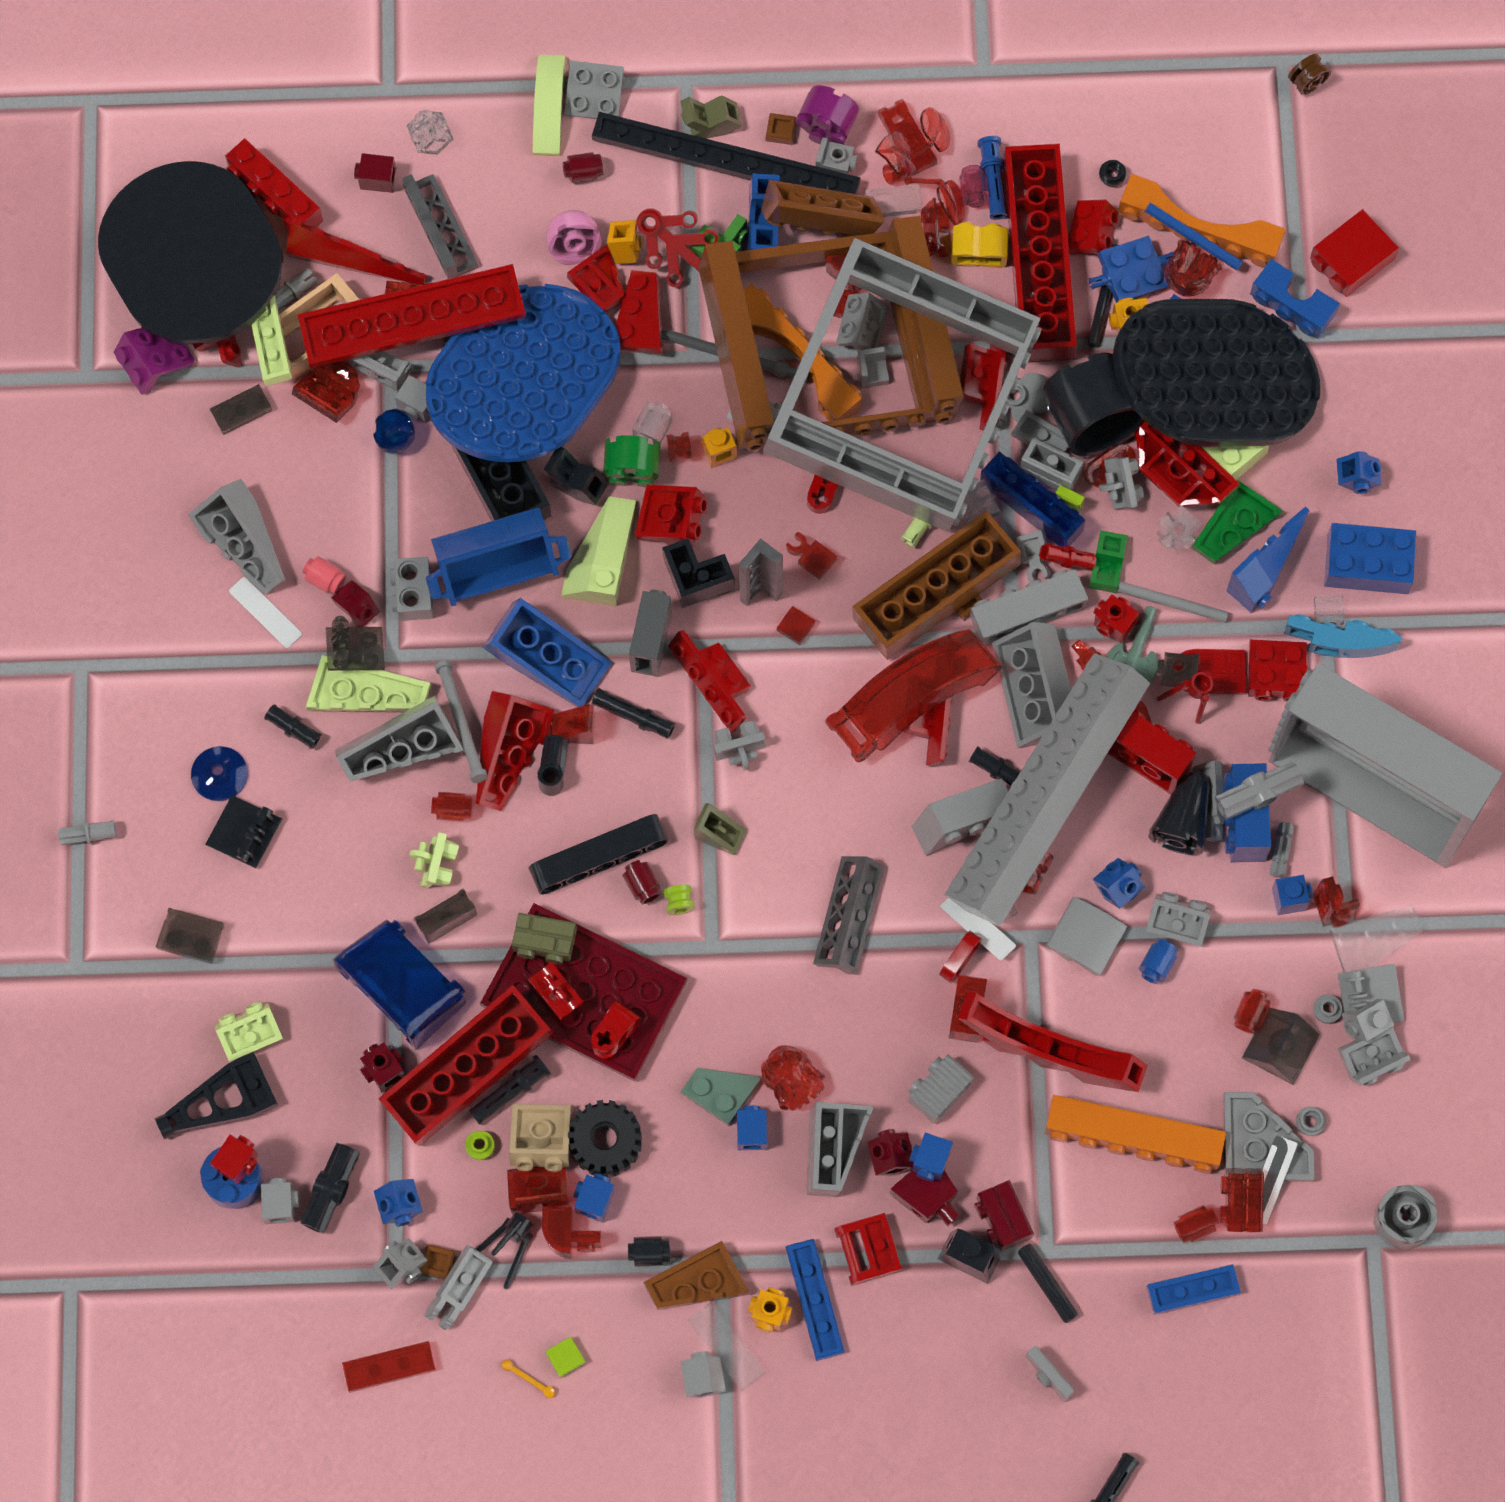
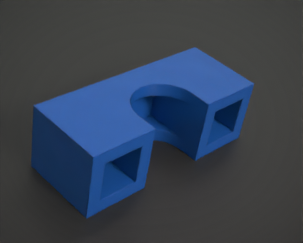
[748,173,780,250]
[1250,259,1340,339]

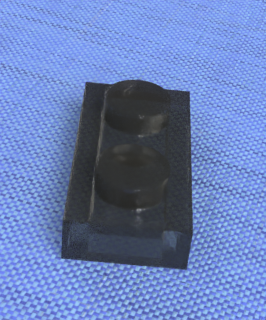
[210,384,273,435]

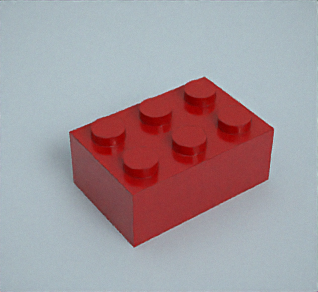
[1107,709,1196,795]

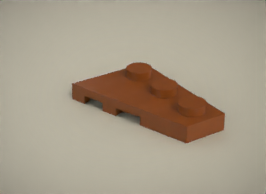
[643,1241,750,1310]

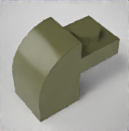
[680,95,742,139]

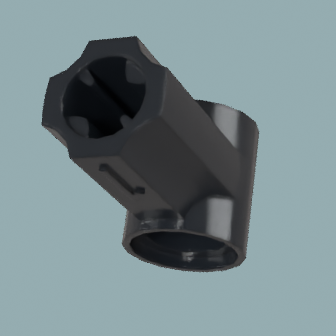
[537,735,569,796]

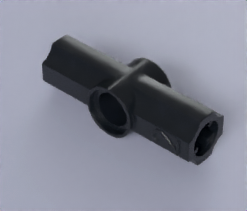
[300,1142,360,1234]

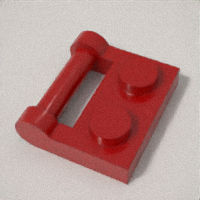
[834,1213,902,1286]

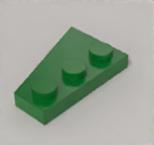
[1190,479,1283,563]

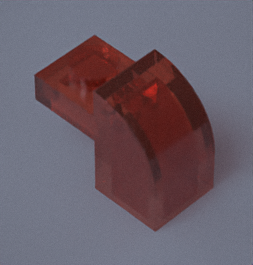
[542,1207,602,1259]

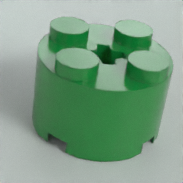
[603,435,661,487]

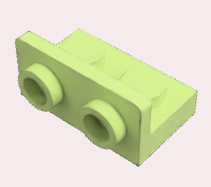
[214,1001,283,1062]

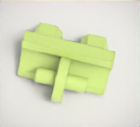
[409,832,459,888]

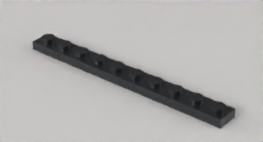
[592,112,861,194]

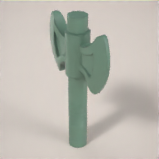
[1106,606,1158,684]

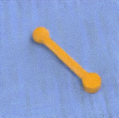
[501,1359,555,1399]

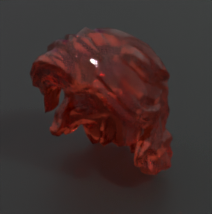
[1165,239,1223,297]
[761,1045,825,1111]

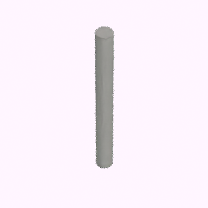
[1117,581,1228,623]

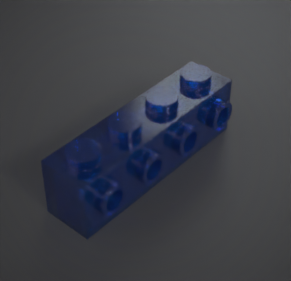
[980,451,1085,547]

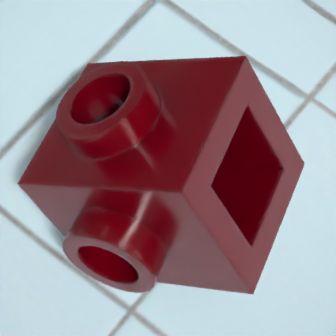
[359,1042,406,1093]
[868,1129,914,1176]

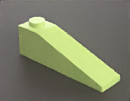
[561,496,637,606]

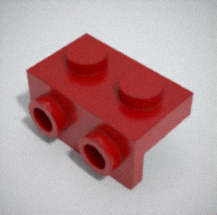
[1068,199,1118,257]

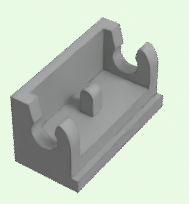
[348,351,413,392]

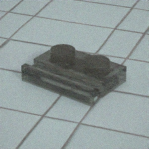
[156,908,225,964]

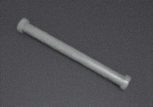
[434,660,488,783]

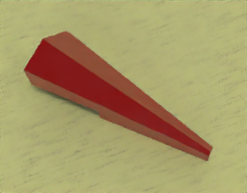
[285,217,428,286]

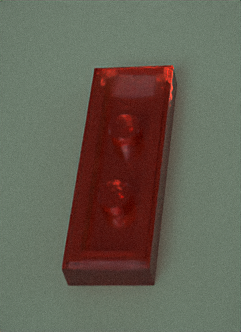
[342,1341,436,1393]

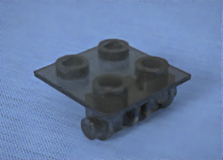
[325,616,385,671]

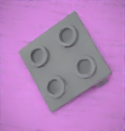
[564,60,624,119]
[1338,964,1404,1023]

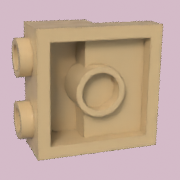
[509,1104,571,1172]

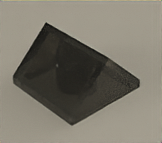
[1242,1007,1320,1085]

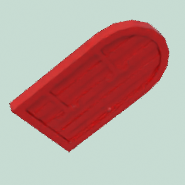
[1171,649,1246,694]

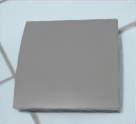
[1045,897,1127,976]

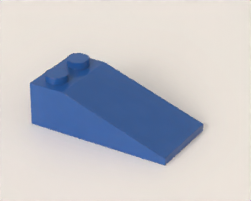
[482,597,612,709]

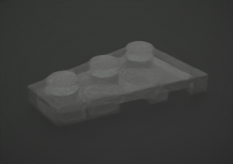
[1330,904,1422,972]

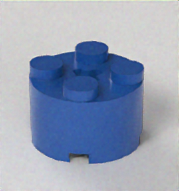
[200,1147,263,1209]

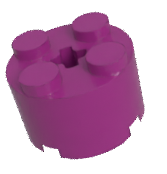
[795,85,859,145]

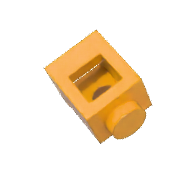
[607,220,643,264]
[701,427,737,468]

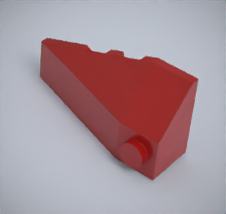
[476,691,555,811]

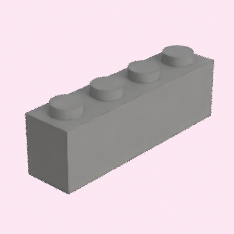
[970,569,1088,647]

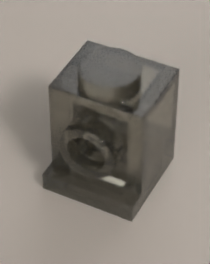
[1156,652,1199,687]

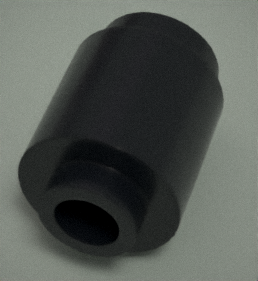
[628,1236,670,1267]

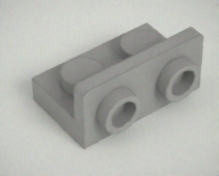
[836,292,889,350]
[1146,892,1211,947]

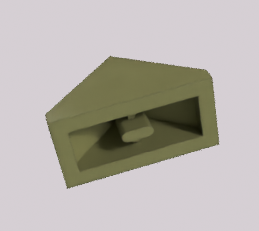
[694,803,747,855]

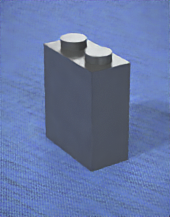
[629,590,672,677]

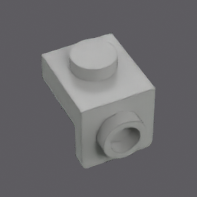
[1342,999,1394,1042]

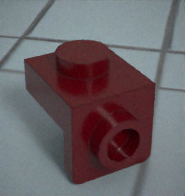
[331,580,380,629]

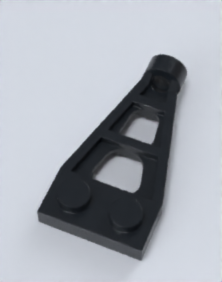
[154,1052,278,1139]

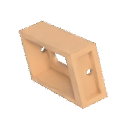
[279,273,359,380]

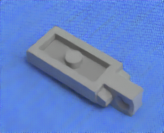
[1192,760,1224,843]

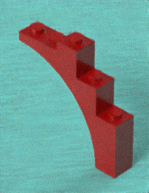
[958,992,1148,1092]

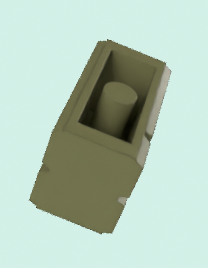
[512,913,577,965]

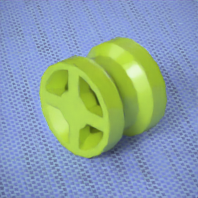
[663,884,695,915]

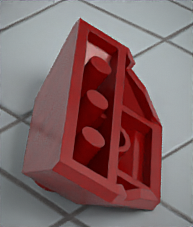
[1139,421,1240,507]

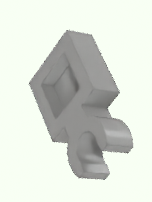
[1016,530,1051,582]

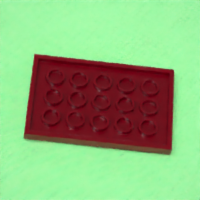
[480,903,688,1082]

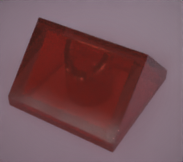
[507,1166,570,1215]

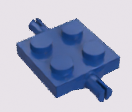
[1088,236,1177,303]

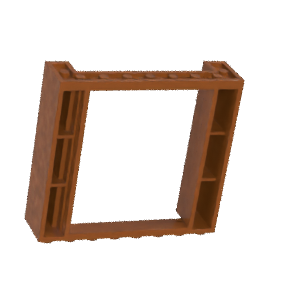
[698,216,964,451]

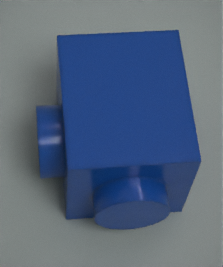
[1272,875,1313,915]
[909,1132,953,1182]
[573,1173,615,1223]

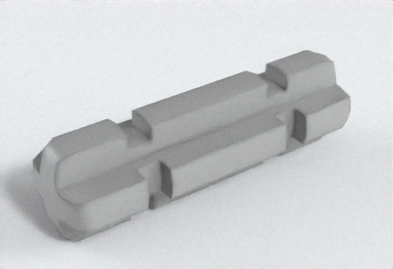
[1270,822,1294,878]

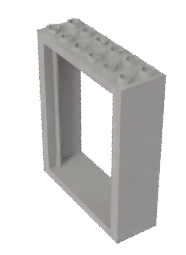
[1268,663,1503,868]

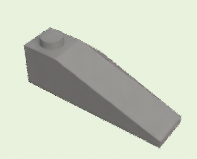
[188,479,285,594]

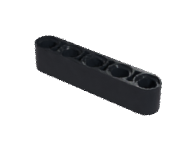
[528,814,669,895]

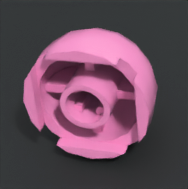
[546,210,602,265]

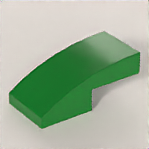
[1089,530,1128,593]

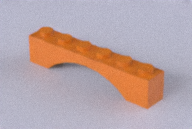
[1118,173,1286,267]
[744,283,862,421]

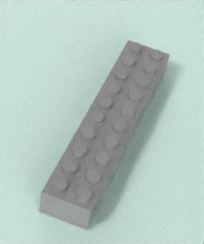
[944,653,1150,926]

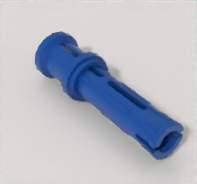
[977,136,1007,220]

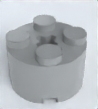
[1373,1185,1438,1250]

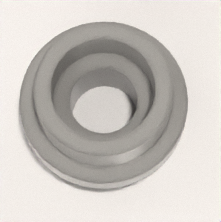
[1313,994,1342,1024]
[1296,1107,1326,1136]

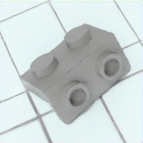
[1337,1026,1410,1085]

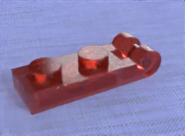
[878,99,937,176]

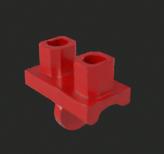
[528,962,584,1021]

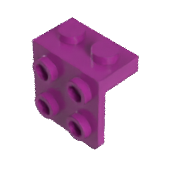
[113,327,195,395]

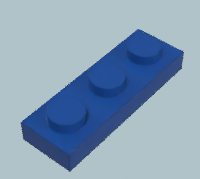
[1146,1264,1241,1315]

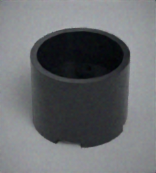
[1043,352,1145,456]

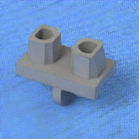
[1099,457,1144,509]
[714,721,766,771]

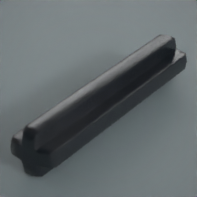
[1018,1244,1078,1323]

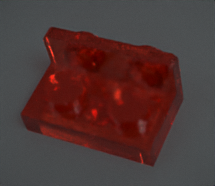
[1313,876,1360,928]

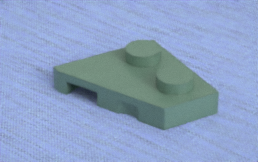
[681,1068,761,1126]

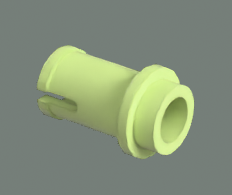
[900,517,932,548]

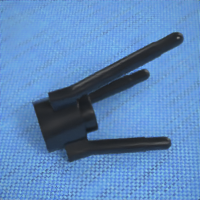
[476,1212,534,1289]

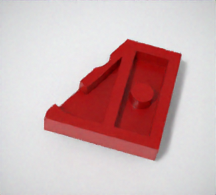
[567,244,624,313]

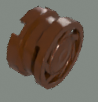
[1288,54,1331,95]

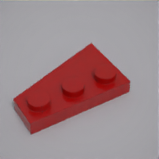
[615,270,664,354]

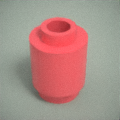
[302,556,346,594]

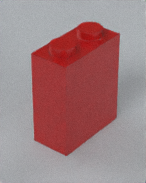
[1310,209,1399,297]

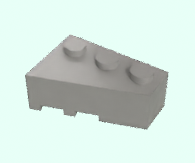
[911,778,1008,856]
[806,1102,874,1197]

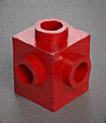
[1093,594,1139,643]

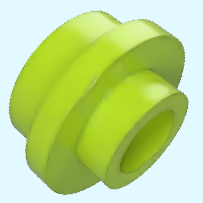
[465,1131,495,1160]

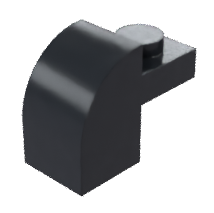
[544,447,610,505]

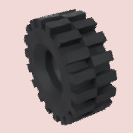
[568,1100,642,1177]

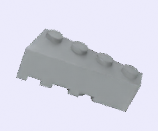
[335,695,464,781]

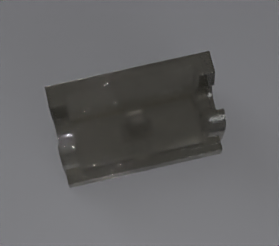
[413,889,477,944]

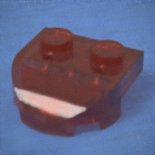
[292,361,360,423]

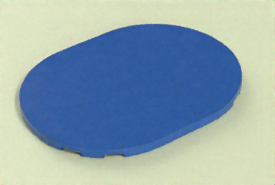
[426,284,620,462]

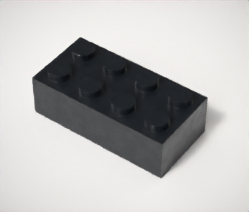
[451,444,552,521]

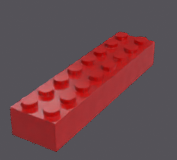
[1004,144,1077,361]

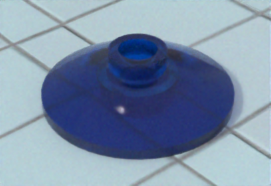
[191,746,248,802]

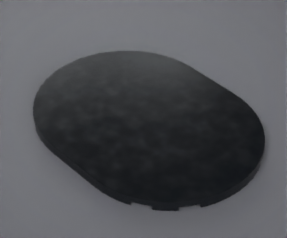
[98,161,283,345]
[1113,299,1320,447]

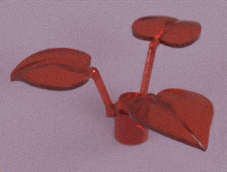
[875,107,966,225]

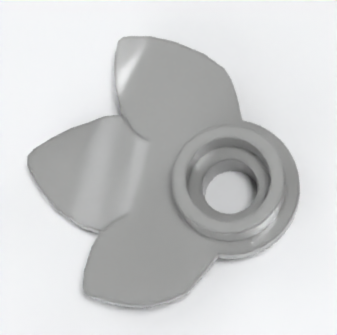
[1006,372,1050,423]

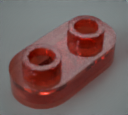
[1084,444,1136,487]

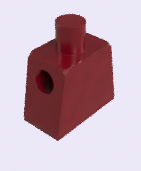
[890,1169,961,1227]

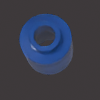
[1139,939,1178,984]

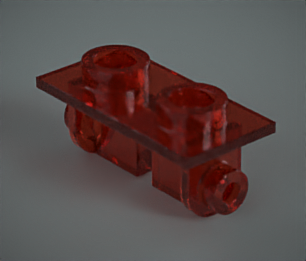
[920,198,952,257]

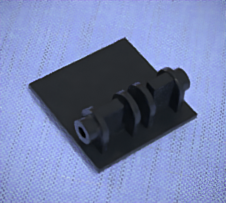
[205,795,282,868]

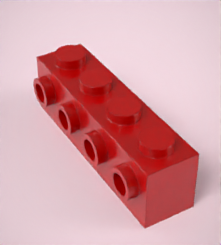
[225,138,323,230]

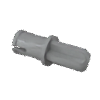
[275,268,318,310]
[58,820,117,845]

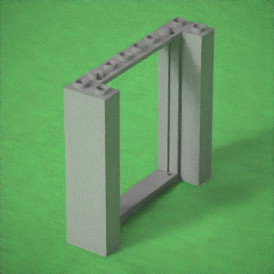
[762,238,1042,532]

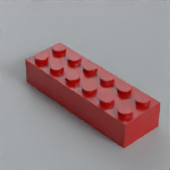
[378,985,554,1146]

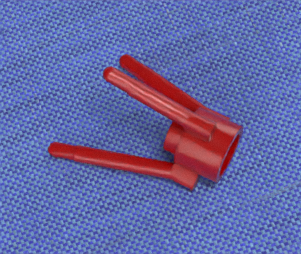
[1157,671,1213,724]

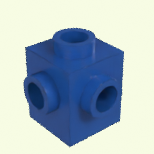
[1336,451,1381,494]
[1093,858,1145,909]
[374,1179,423,1227]

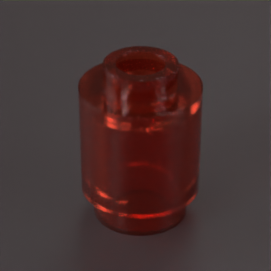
[431,792,472,822]
[1234,989,1271,1034]
[1173,1204,1219,1244]

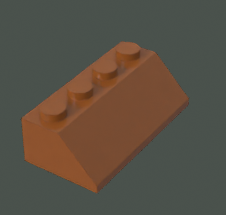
[761,180,884,237]

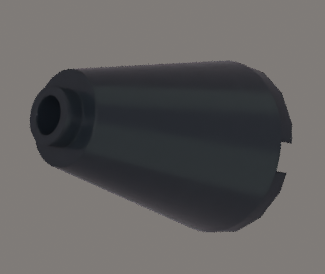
[1148,772,1209,855]

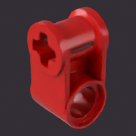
[591,1001,641,1059]

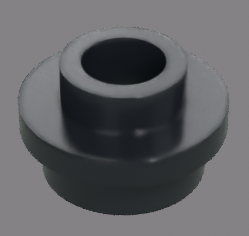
[1099,160,1126,187]

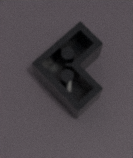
[662,538,735,608]

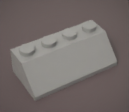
[992,622,1071,748]

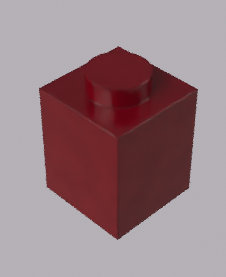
[354,153,397,193]

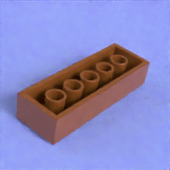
[852,510,1021,660]

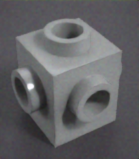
[373,1238,427,1289]

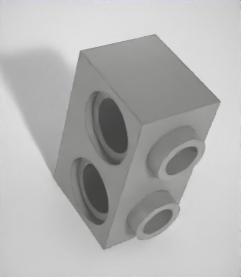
[390,556,433,621]

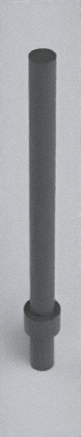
[661,328,810,383]

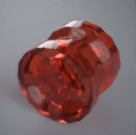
[666,432,692,462]

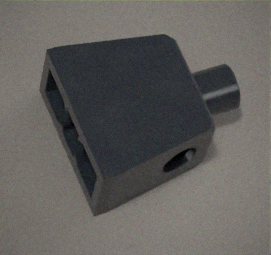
[938,1228,1001,1284]

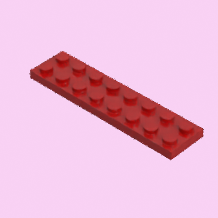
[297,264,526,368]

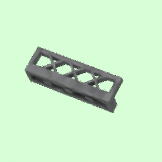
[402,174,478,279]
[739,538,783,606]
[813,856,885,975]

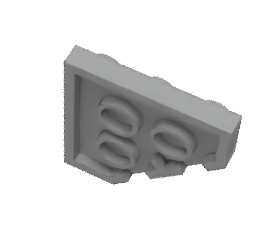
[1223,1092,1315,1182]

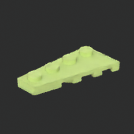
[306,655,431,712]

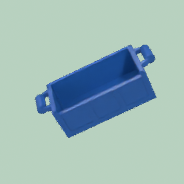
[426,507,572,607]

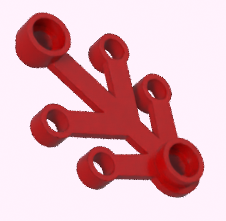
[637,208,719,287]

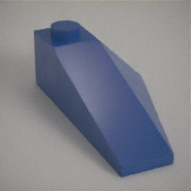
[1226,506,1309,613]

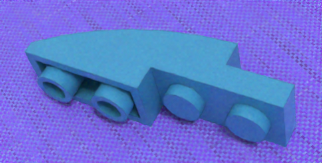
[1284,614,1402,658]

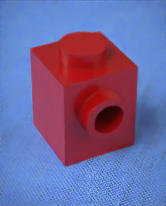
[210,1134,258,1184]

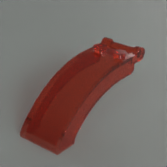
[825,629,1003,763]

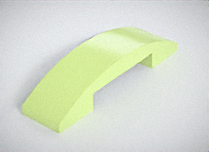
[533,55,565,156]

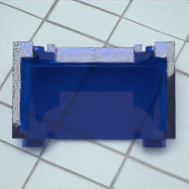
[333,919,466,1050]

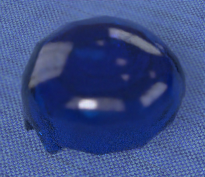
[373,408,416,454]

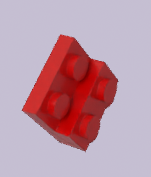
[635,484,708,547]
[1248,639,1308,702]

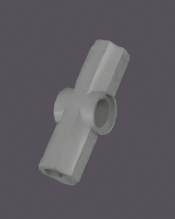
[1215,761,1304,820]

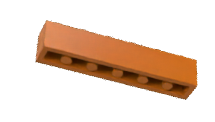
[1045,1094,1226,1174]

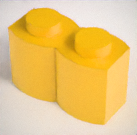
[951,222,1008,268]

